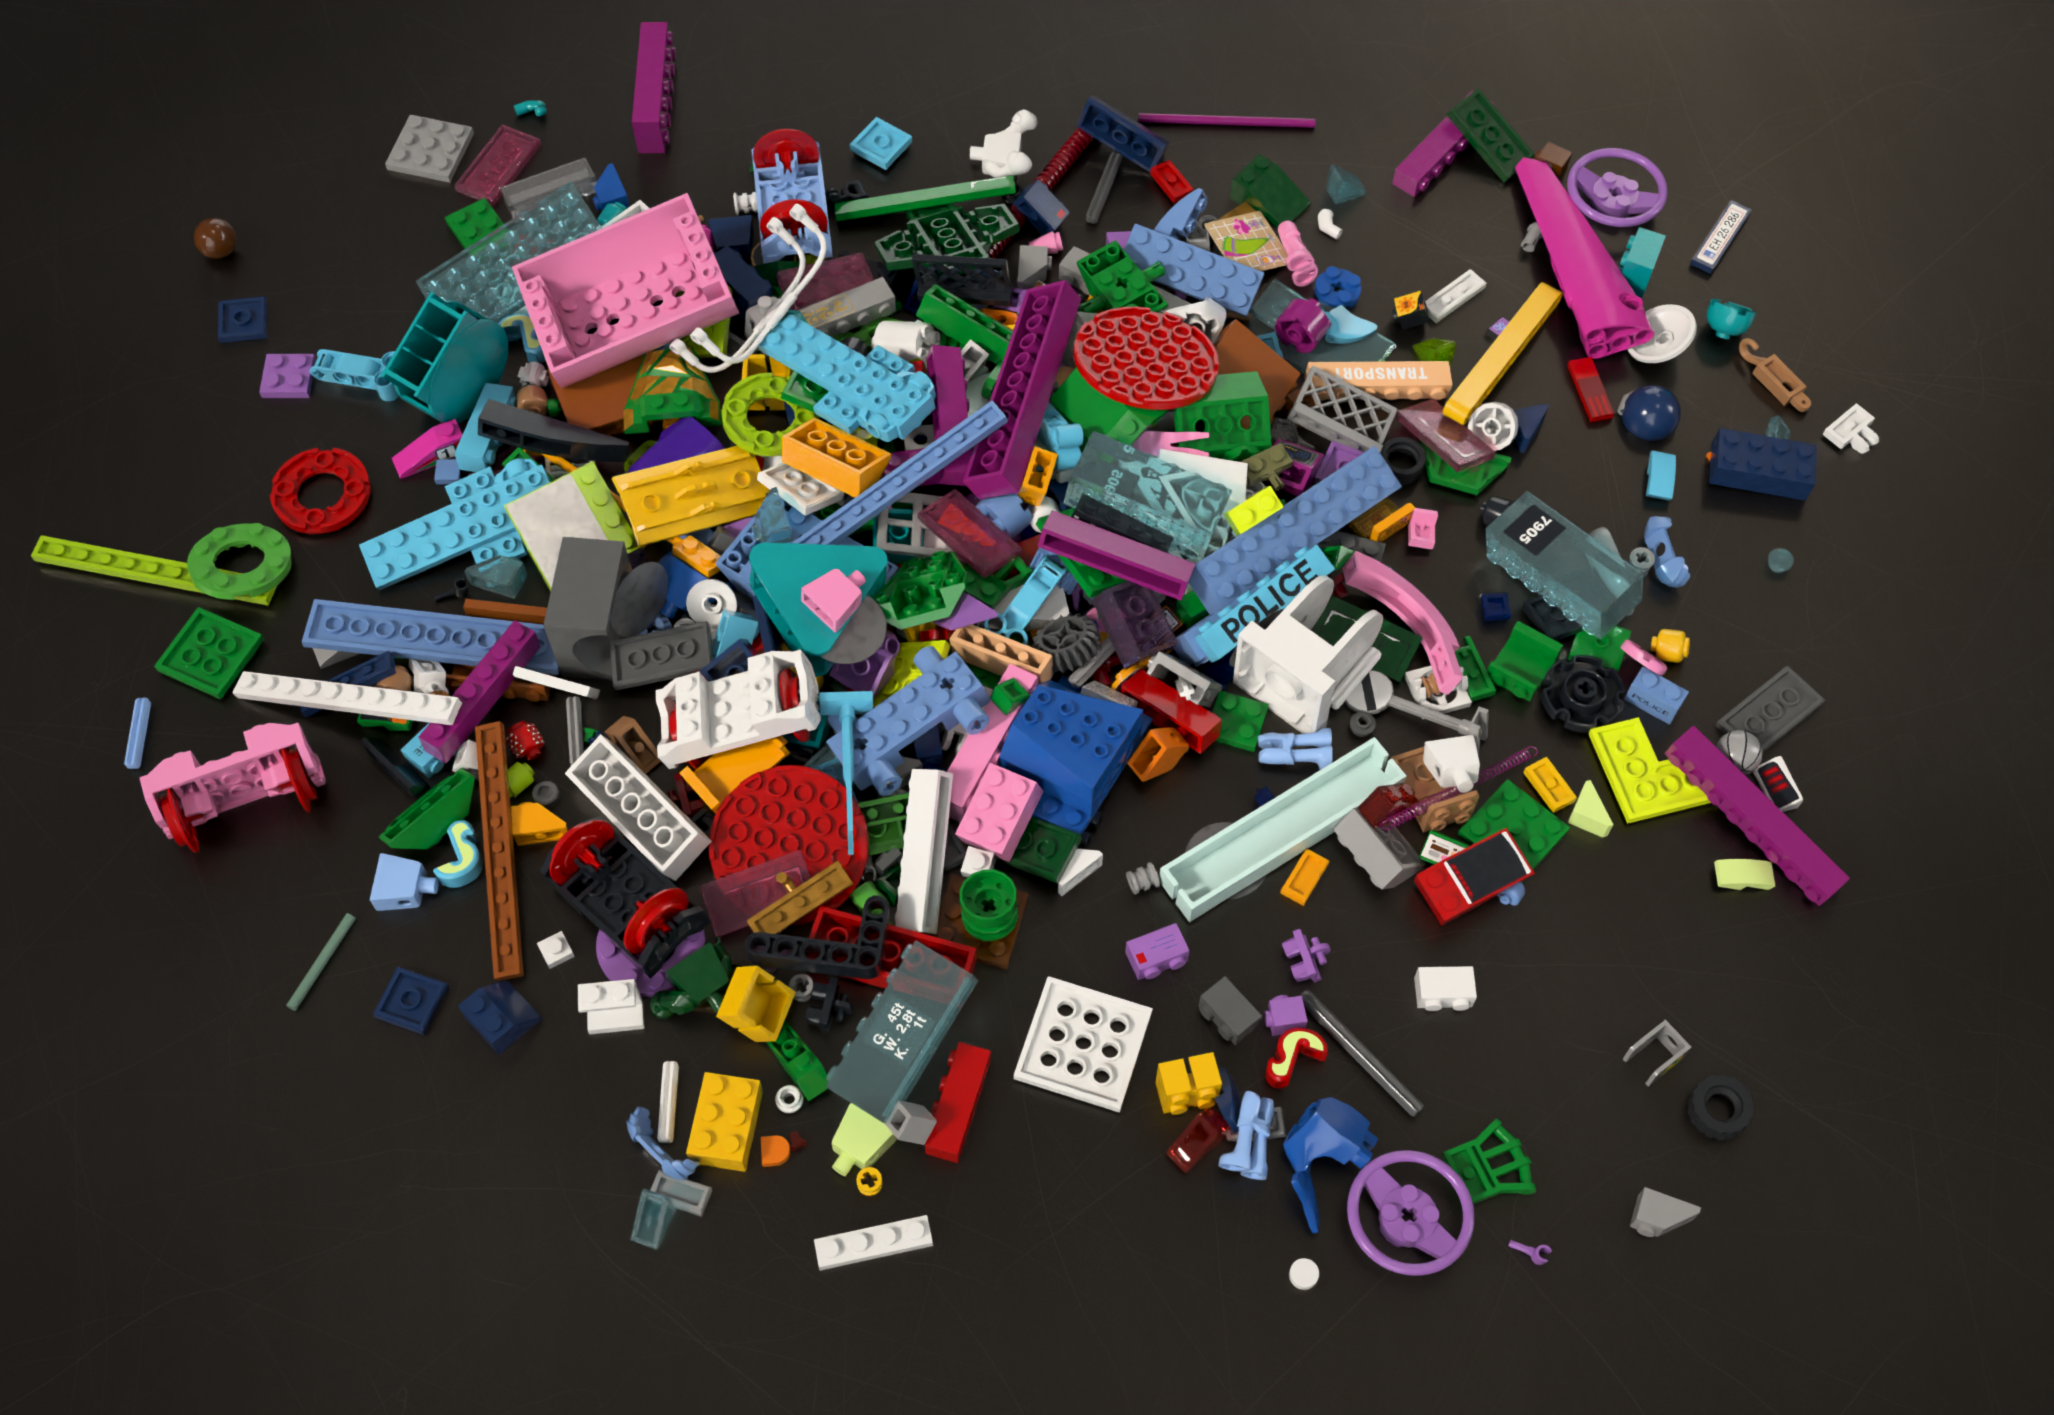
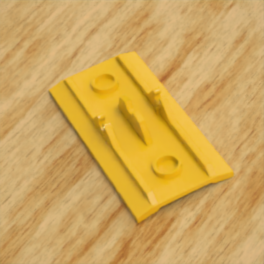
[612,446,771,547]

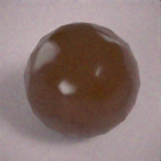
[194,218,237,259]

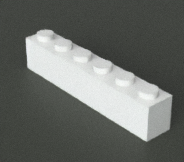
[895,769,953,934]

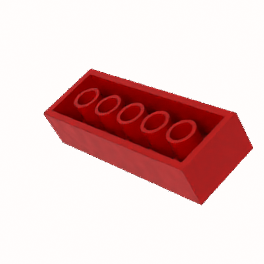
[807,906,977,1009]

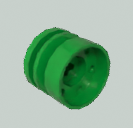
[960,869,1018,941]

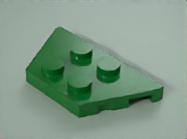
[1419,433,1512,495]

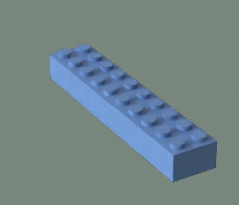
[1189,446,1402,615]

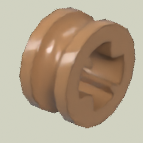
[1420,673,1440,699]

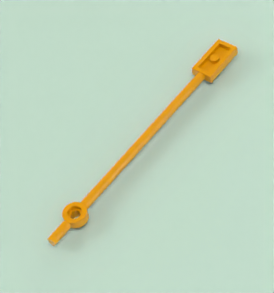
[523,449,721,578]

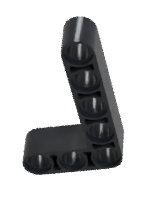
[745,895,890,979]

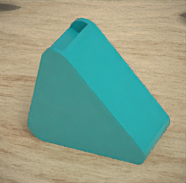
[749,542,888,677]

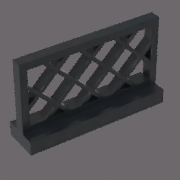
[912,254,1014,306]

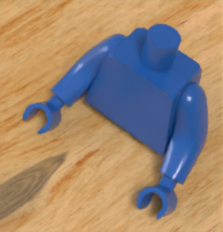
[659,551,737,619]

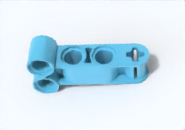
[309,349,399,401]
[1037,401,1083,471]
[984,554,1067,645]

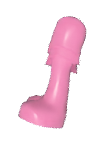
[1278,220,1318,286]

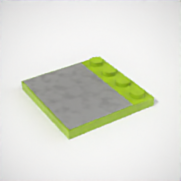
[504,461,642,591]

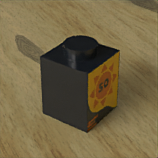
[1392,290,1430,330]

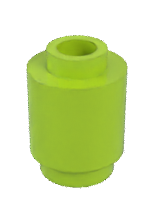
[508,762,535,798]

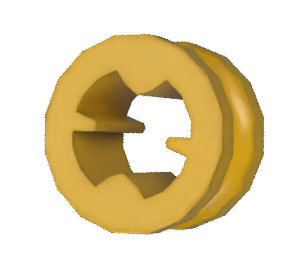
[856,1167,883,1196]

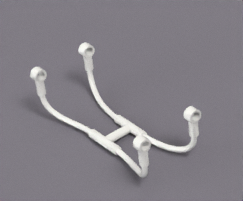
[669,204,827,373]

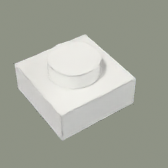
[537,931,574,969]

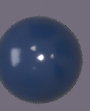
[1622,385,1681,441]

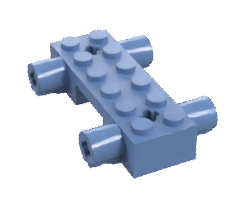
[826,646,991,796]

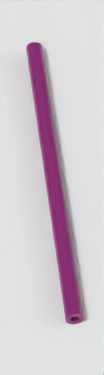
[1138,113,1315,128]

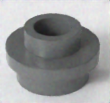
[1350,712,1376,737]

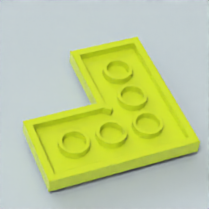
[1589,717,1711,824]

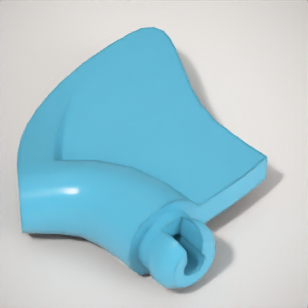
[1321,305,1377,344]

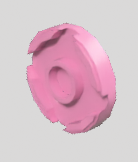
[1620,639,1667,676]

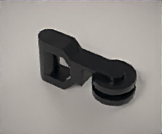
[825,180,869,208]

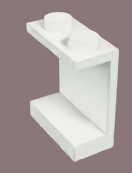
[578,979,645,1034]

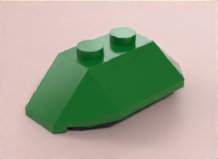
[379,768,475,849]

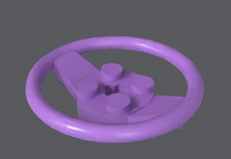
[1567,148,1668,227]
[1347,1150,1475,1276]

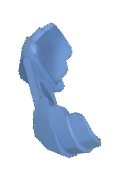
[1644,516,1690,588]
[626,1106,700,1180]

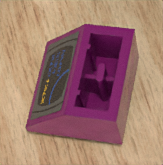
[1261,439,1324,496]

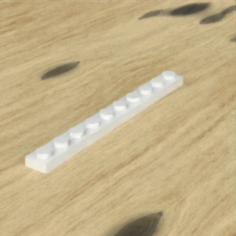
[232,671,462,725]

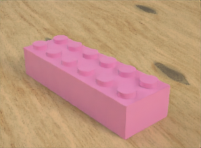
[947,664,1039,823]

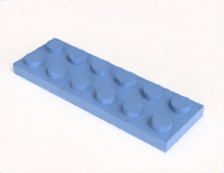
[1124,223,1264,318]

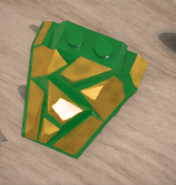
[624,347,722,434]

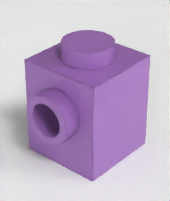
[1264,995,1308,1036]

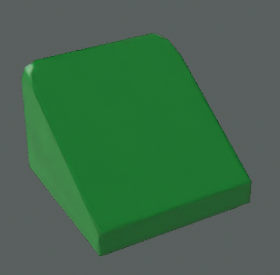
[990,677,1031,715]

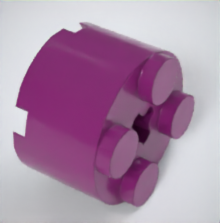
[1275,298,1332,353]

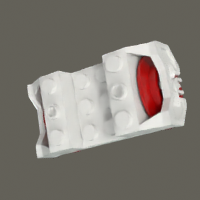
[656,650,821,770]

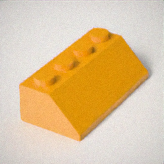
[782,417,891,498]

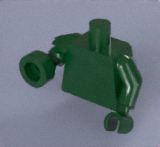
[650,937,732,1019]

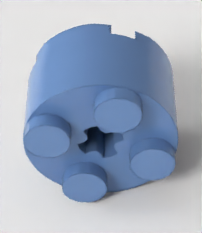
[976,493,1033,545]

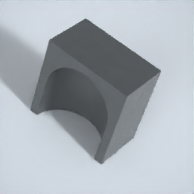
[543,537,632,681]

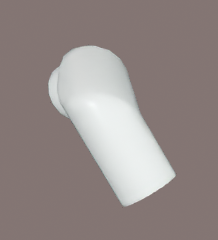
[1318,209,1343,239]

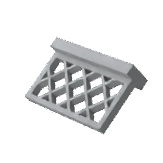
[1287,365,1397,452]

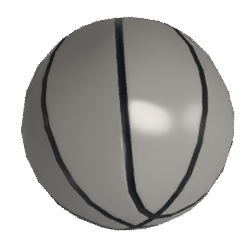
[1716,730,1763,775]

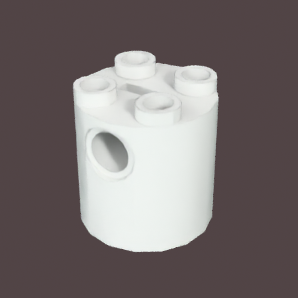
[871,321,940,369]

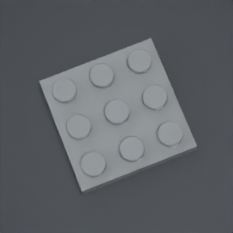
[385,115,474,183]

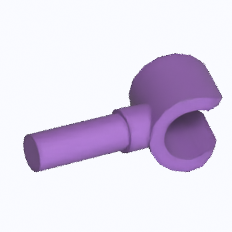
[1509,1240,1552,1265]

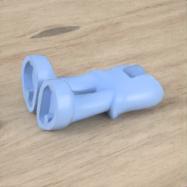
[1258,728,1332,770]
[1218,1091,1274,1180]

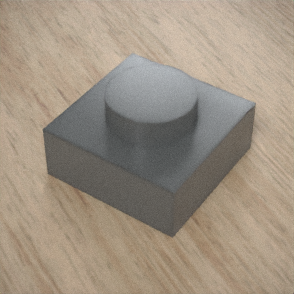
[875,847,903,877]

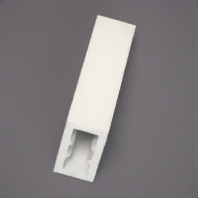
[1150,449,1248,513]
[977,585,1069,631]

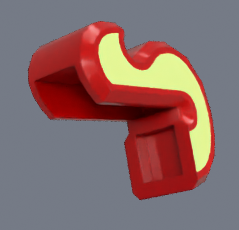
[1265,1027,1328,1089]

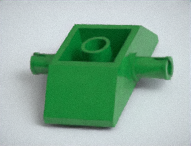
[1077,240,1168,313]

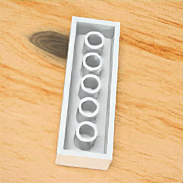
[565,734,712,881]

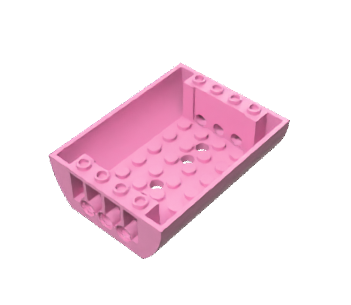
[512,193,739,388]

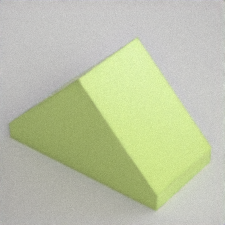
[1568,780,1613,837]

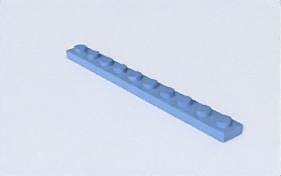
[792,401,1008,545]

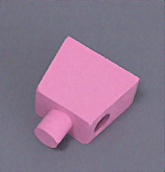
[801,569,866,633]

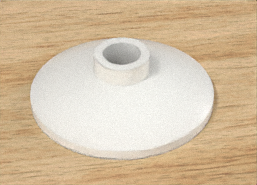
[686,579,737,628]

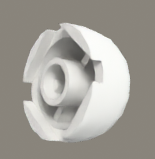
[1468,402,1519,451]

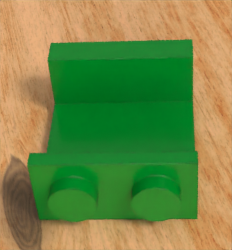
[1487,621,1563,701]

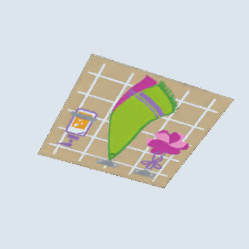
[1203,211,1288,271]

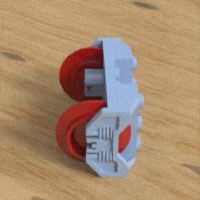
[752,129,833,264]

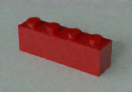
[1121,669,1222,754]
[925,1042,991,1163]

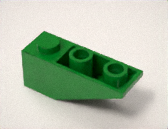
[766,1020,832,1101]

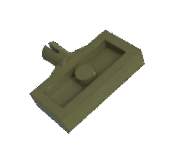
[1241,443,1293,491]

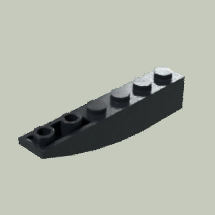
[478,399,629,462]

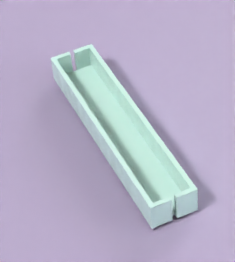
[1159,737,1407,922]

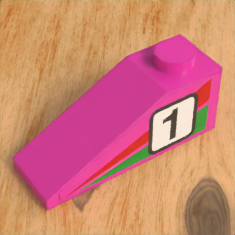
[392,419,462,479]

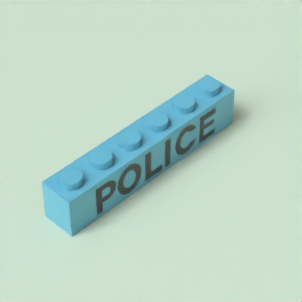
[1194,545,1335,662]

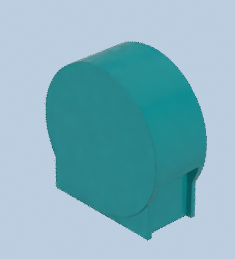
[381,292,508,423]

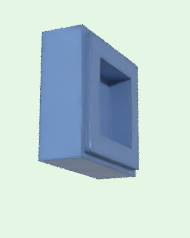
[434,459,462,484]

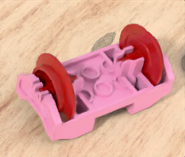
[140,723,326,853]

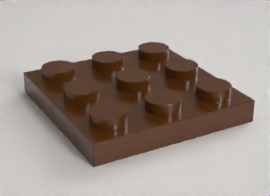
[932,874,1029,969]

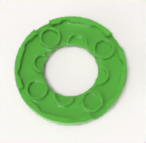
[187,523,292,600]

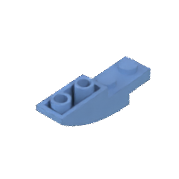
[1154,188,1207,240]

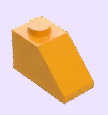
[511,802,569,846]

